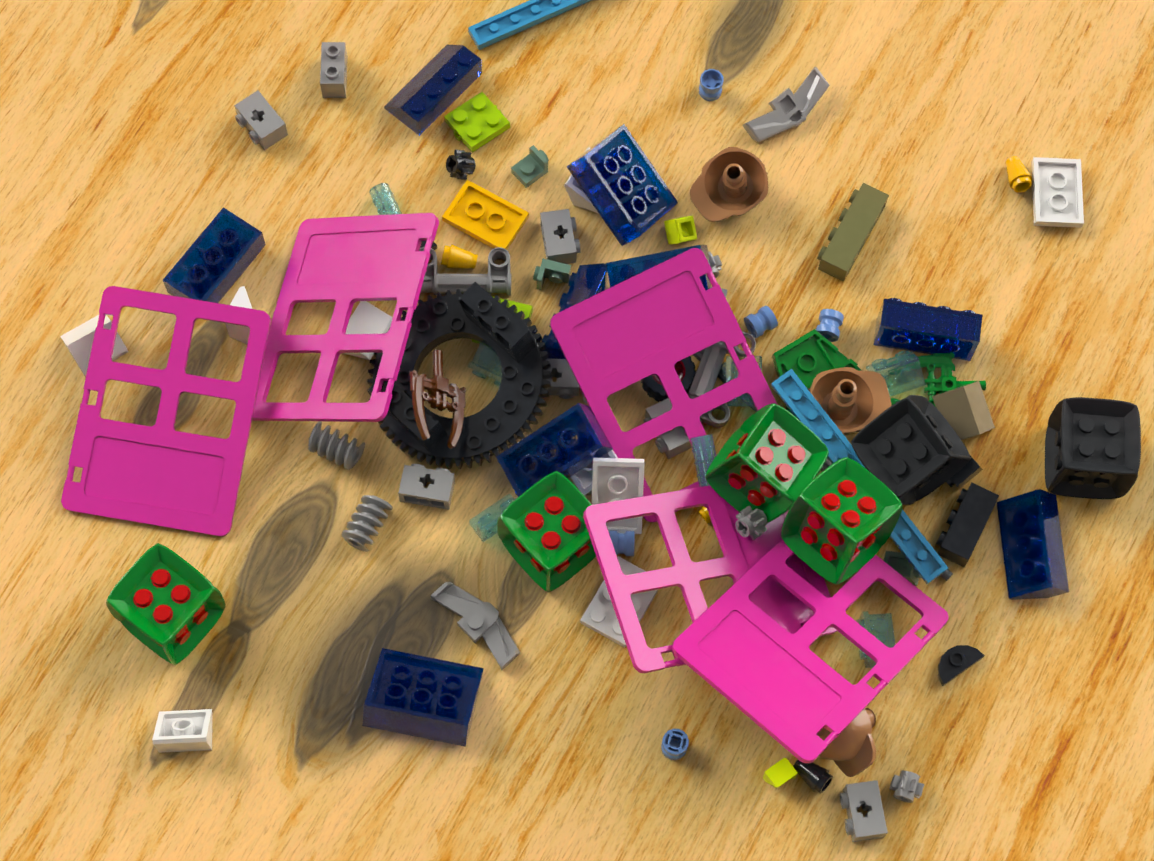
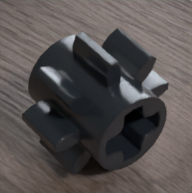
[446,150,476,180]

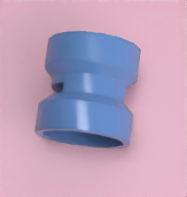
[699,69,724,101]
[744,306,778,339]
[816,309,844,342]
[609,530,635,556]
[661,729,689,760]

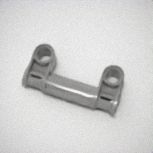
[419,247,511,296]
[688,331,756,428]

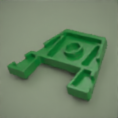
[772,329,861,415]

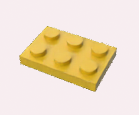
[442,180,529,250]

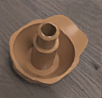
[690,147,769,222]
[809,367,892,435]
[817,708,876,777]

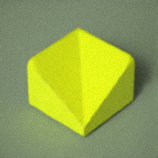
[664,215,697,244]
[763,758,798,788]

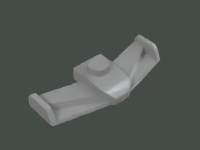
[743,67,830,142]
[431,582,520,670]

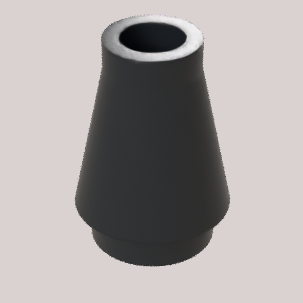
[793,760,833,794]

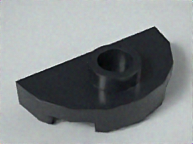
[938,645,985,686]

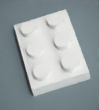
[1031,157,1084,228]
[592,458,645,534]
[580,556,659,648]

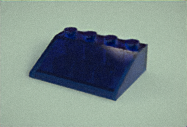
[567,124,678,246]
[362,648,484,747]

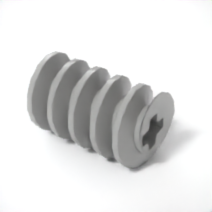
[308,421,365,470]
[342,495,393,552]

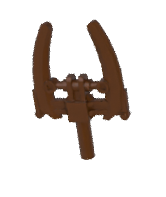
[409,350,466,449]

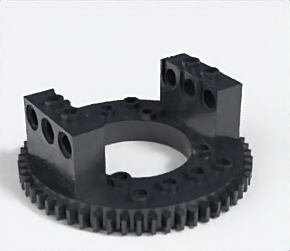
[367,282,551,469]

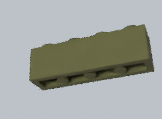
[817,183,889,282]

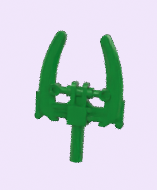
[887,352,986,406]

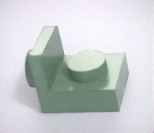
[511,145,549,188]
[533,258,571,290]
[884,551,921,586]

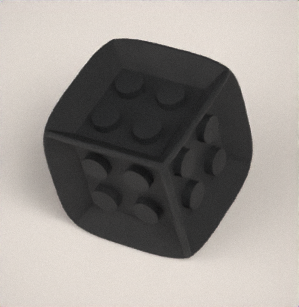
[851,395,971,505]
[1045,397,1141,499]

